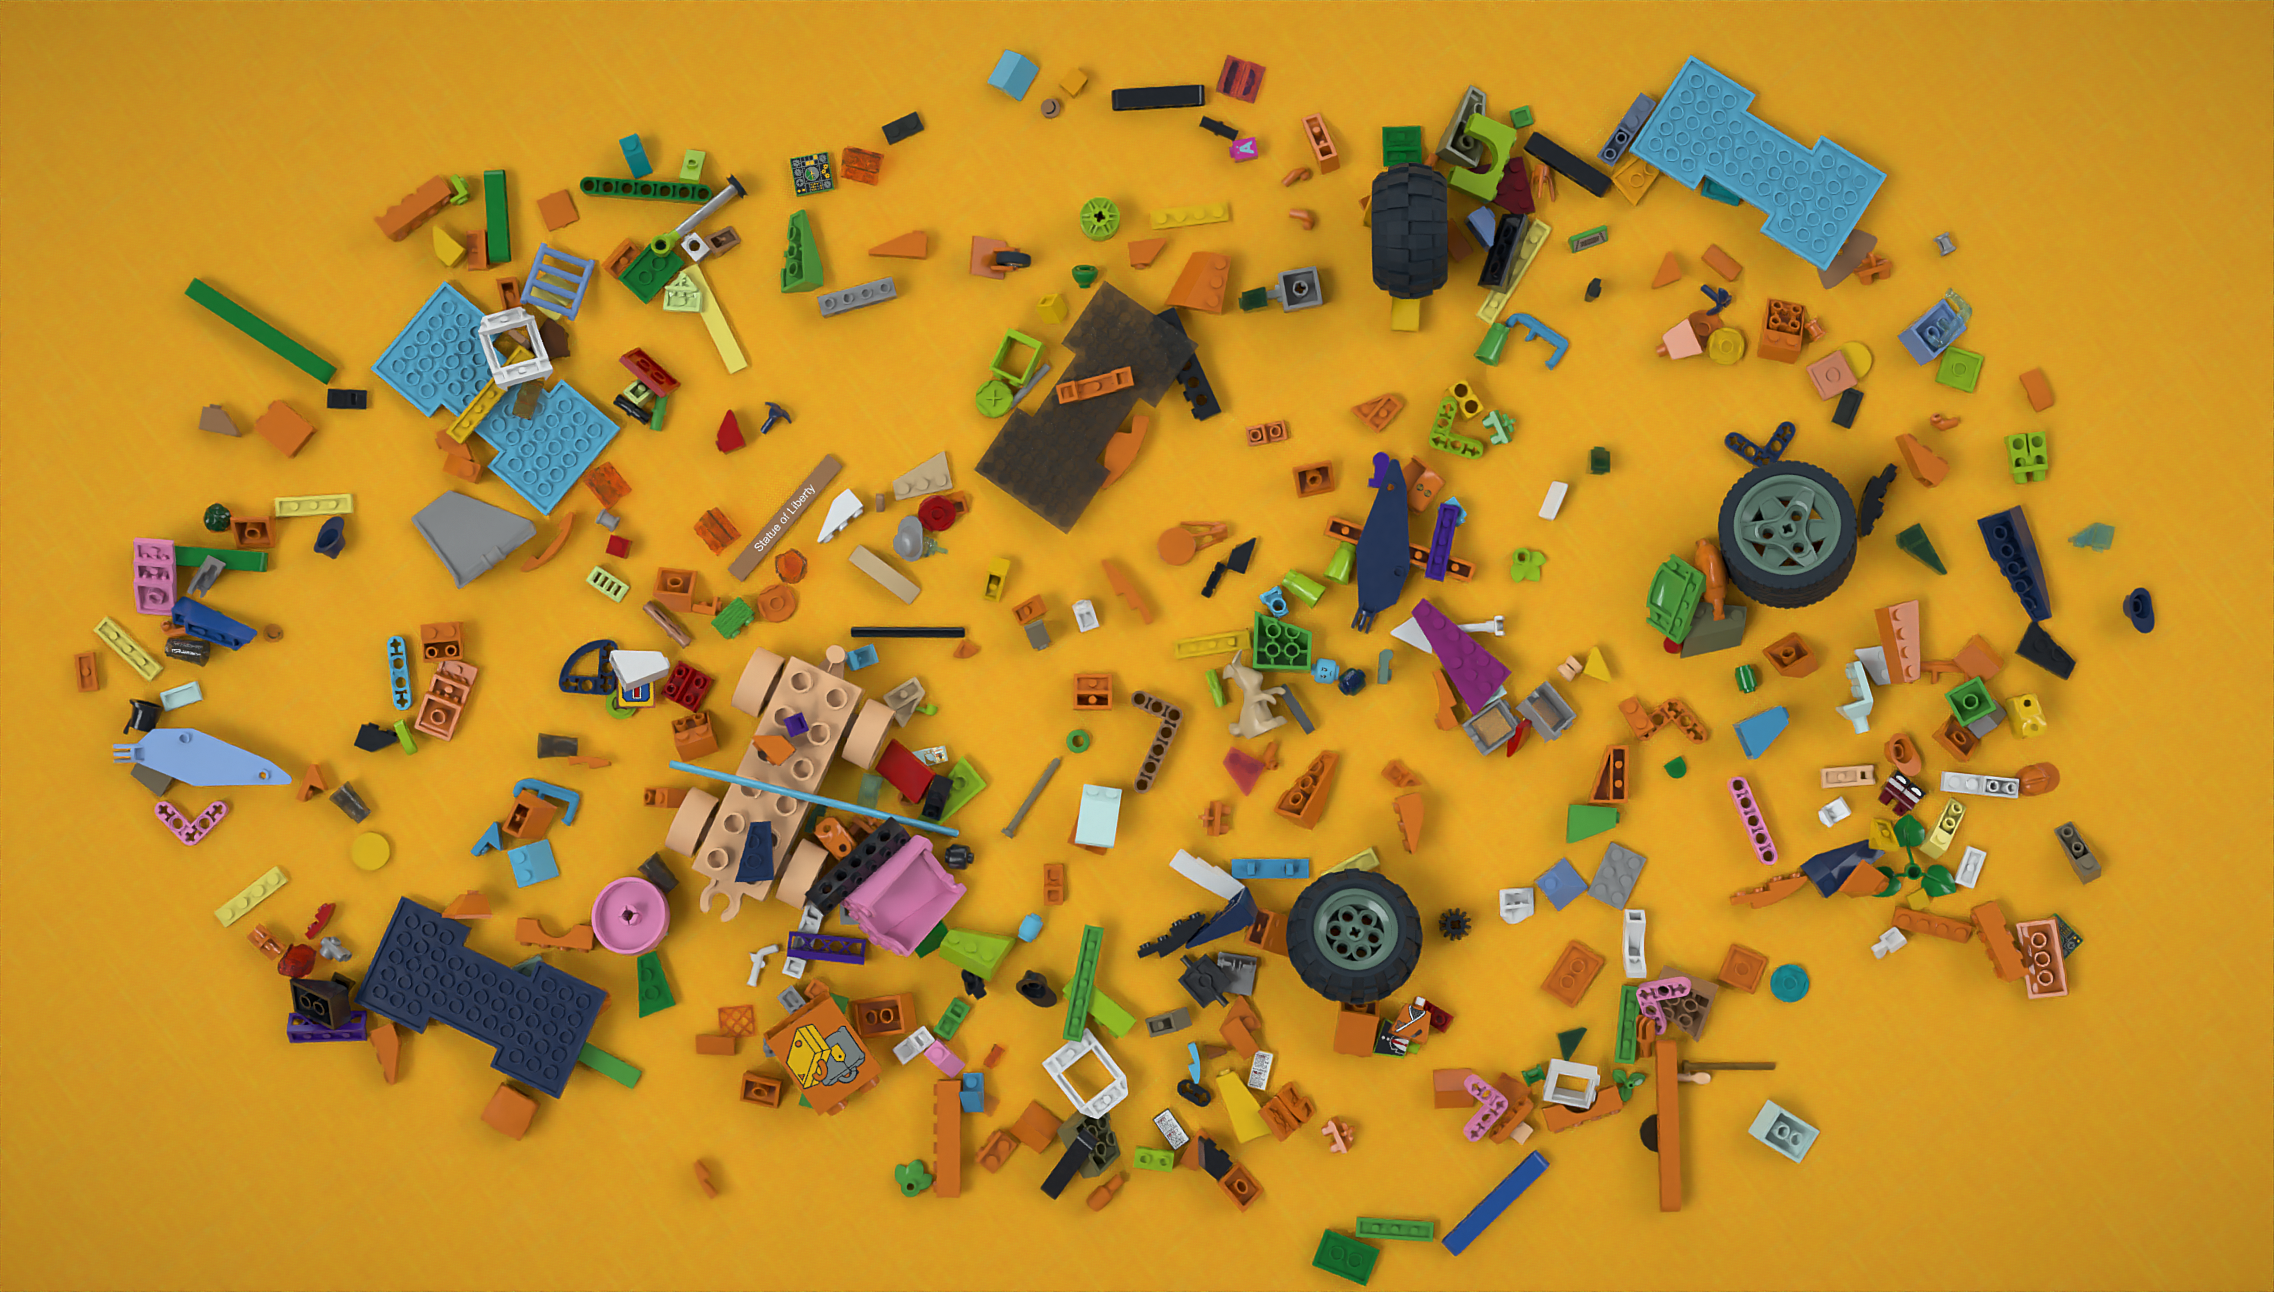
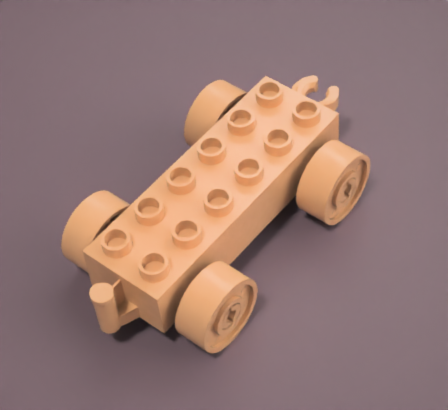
[665,645,896,922]

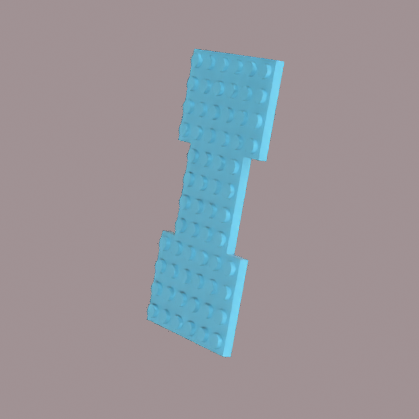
[1629,55,1887,272]
[370,281,621,516]

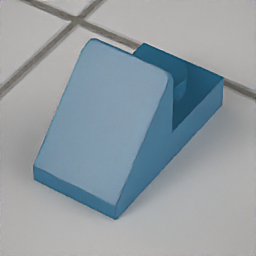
[470,821,504,857]
[959,1073,984,1112]

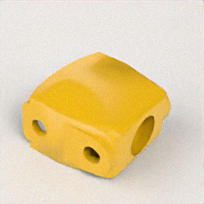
[2005,693,2048,740]

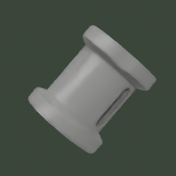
[1933,232,1957,257]
[595,508,621,532]

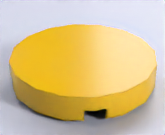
[1706,327,1745,365]
[1835,342,1871,379]
[351,832,391,871]

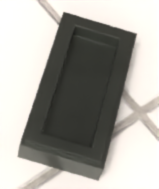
[1831,388,1864,429]

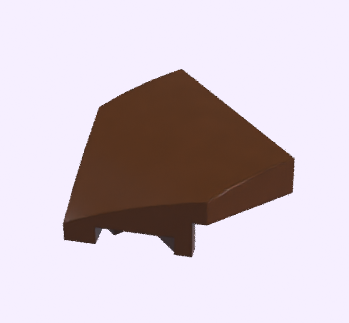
[528,317,570,362]

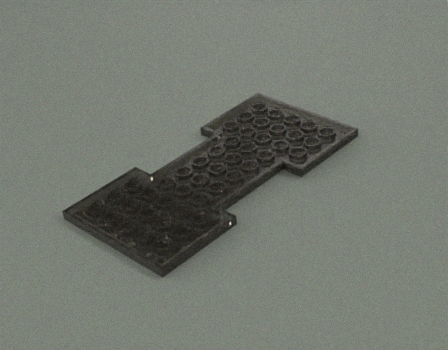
[974,281,1199,535]

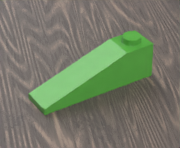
[781,209,823,293]

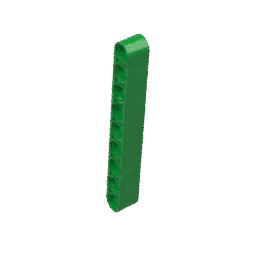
[184,277,337,385]

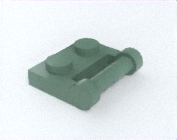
[1377,649,1393,685]

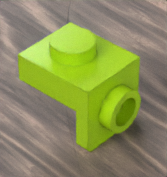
[450,174,471,206]

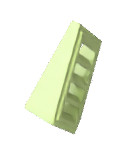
[586,565,630,603]

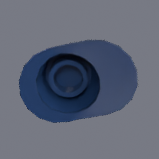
[314,516,346,559]
[2123,587,2155,634]

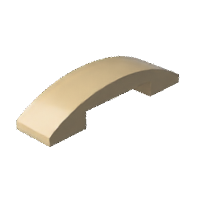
[848,544,921,605]

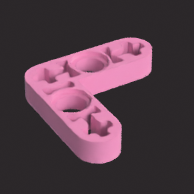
[155,801,229,846]
[1636,977,1692,1035]
[1463,1075,1508,1141]

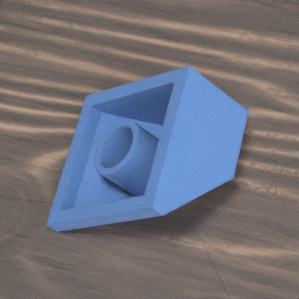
[1464,206,1495,252]
[1534,857,1588,911]

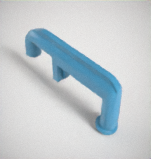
[1505,313,1568,371]
[512,779,580,826]

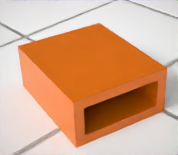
[254,399,318,459]

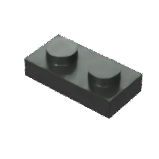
[881,111,924,145]

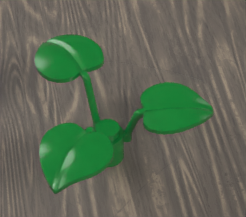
[1872,814,1956,898]

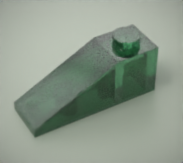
[1895,523,1947,576]

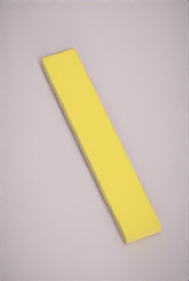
[1475,219,1552,326]
[680,263,748,375]

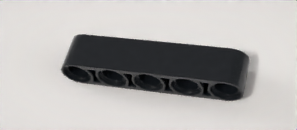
[1111,85,1206,111]
[1523,131,1612,198]
[1040,1128,1100,1200]

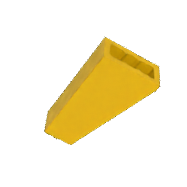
[1216,1068,1272,1144]

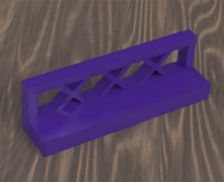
[786,931,866,965]
[286,1010,368,1043]

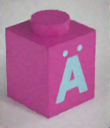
[1229,137,1258,163]

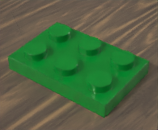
[618,242,686,305]
[1312,1228,1380,1286]

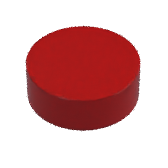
[1663,637,1683,654]

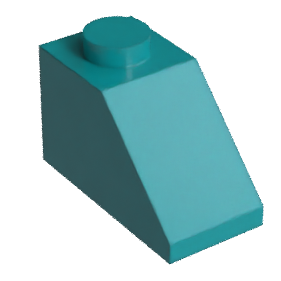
[619,133,653,179]

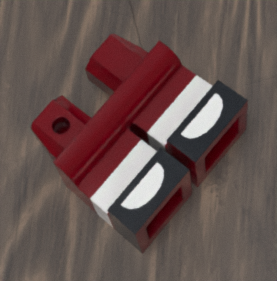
[1877,770,1926,817]

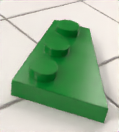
[637,951,676,1018]

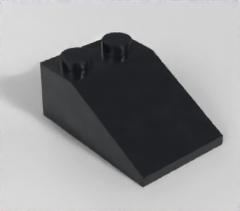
[289,978,352,1031]

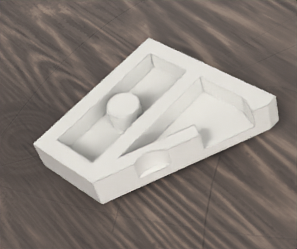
[1854,646,1891,685]

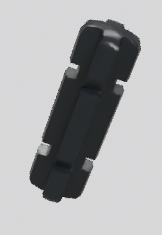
[1201,562,1226,598]

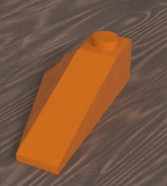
[1273,750,1340,831]

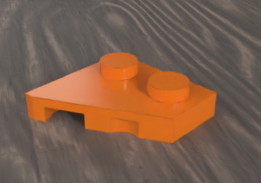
[1350,393,1403,434]
[1219,994,1261,1046]

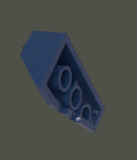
[1800,839,1885,898]
[1185,886,1258,949]

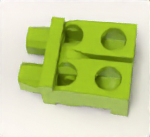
[2004,431,2048,484]

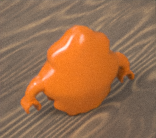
[1693,538,1729,621]

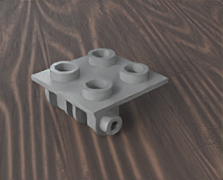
[1217,952,1257,996]

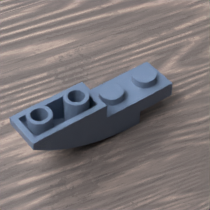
[1597,93,1656,167]

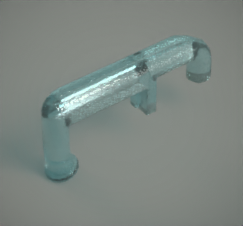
[1927,288,1972,348]

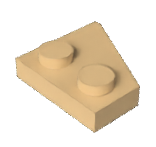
[883,676,926,728]

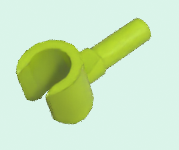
[915,703,938,716]

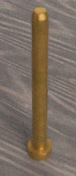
[1682,1060,1776,1073]

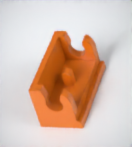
[466,229,490,271]

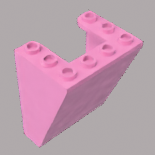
[840,834,967,957]

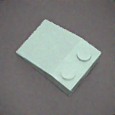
[1075,784,1122,848]
[1748,1099,1820,1164]

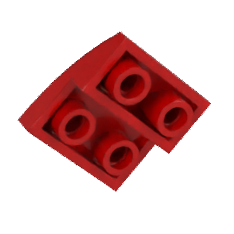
[660,660,715,713]

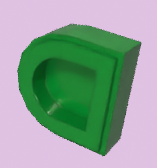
[1663,756,1687,779]

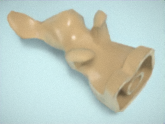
[1223,649,1288,739]

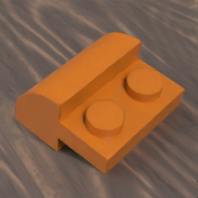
[1073,674,1112,711]

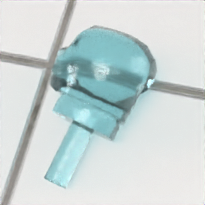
[921,536,948,558]

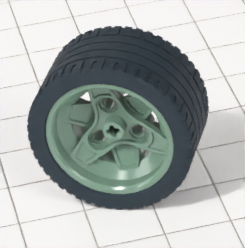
[1718,460,1857,609]

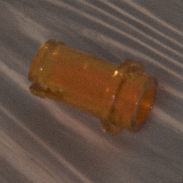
[983,1044,1005,1070]

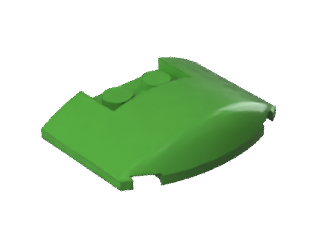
[1646,554,1706,644]

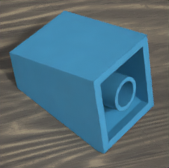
[1732,705,1789,759]

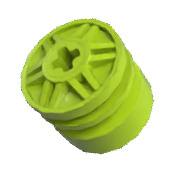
[1080,197,1120,242]

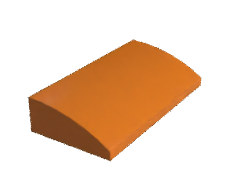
[2016,916,2070,999]

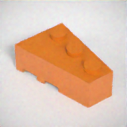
[1587,745,1629,803]

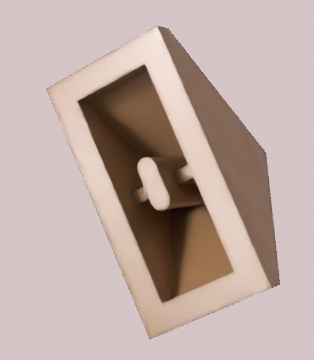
[703,226,741,259]

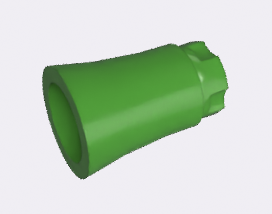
[1473,322,1510,367]

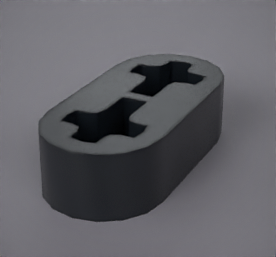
[1177,1079,1211,1107]

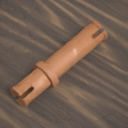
[642,600,692,649]

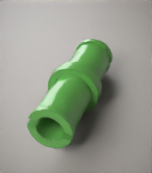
[649,395,669,431]

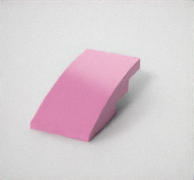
[133,537,177,616]

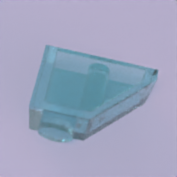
[857,773,884,810]

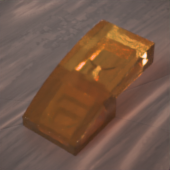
[512,379,544,420]

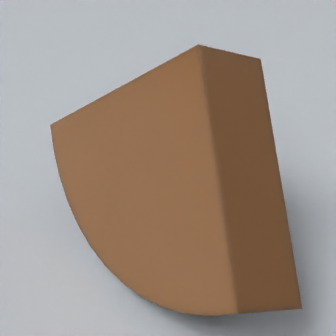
[508,329,531,350]

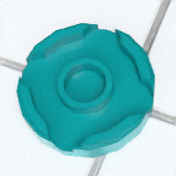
[1770,964,1809,1003]

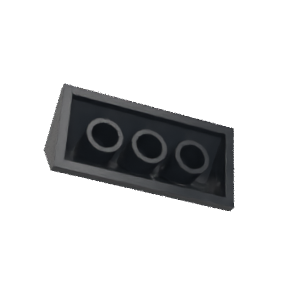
[1477,214,1531,294]

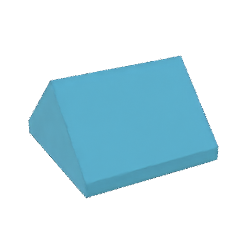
[987,49,1039,101]

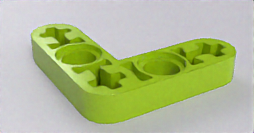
[1429,396,1483,459]

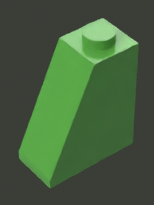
[1566,804,1620,843]

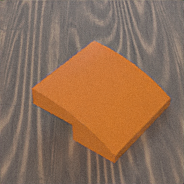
[1258,1094,1303,1142]

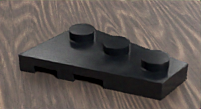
[2015,620,2076,680]

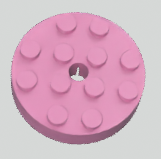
[592,877,670,956]

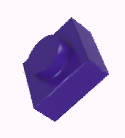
[784,712,809,738]

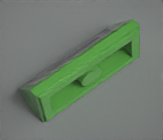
[1568,225,1608,253]

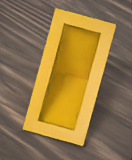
[1581,646,1612,683]

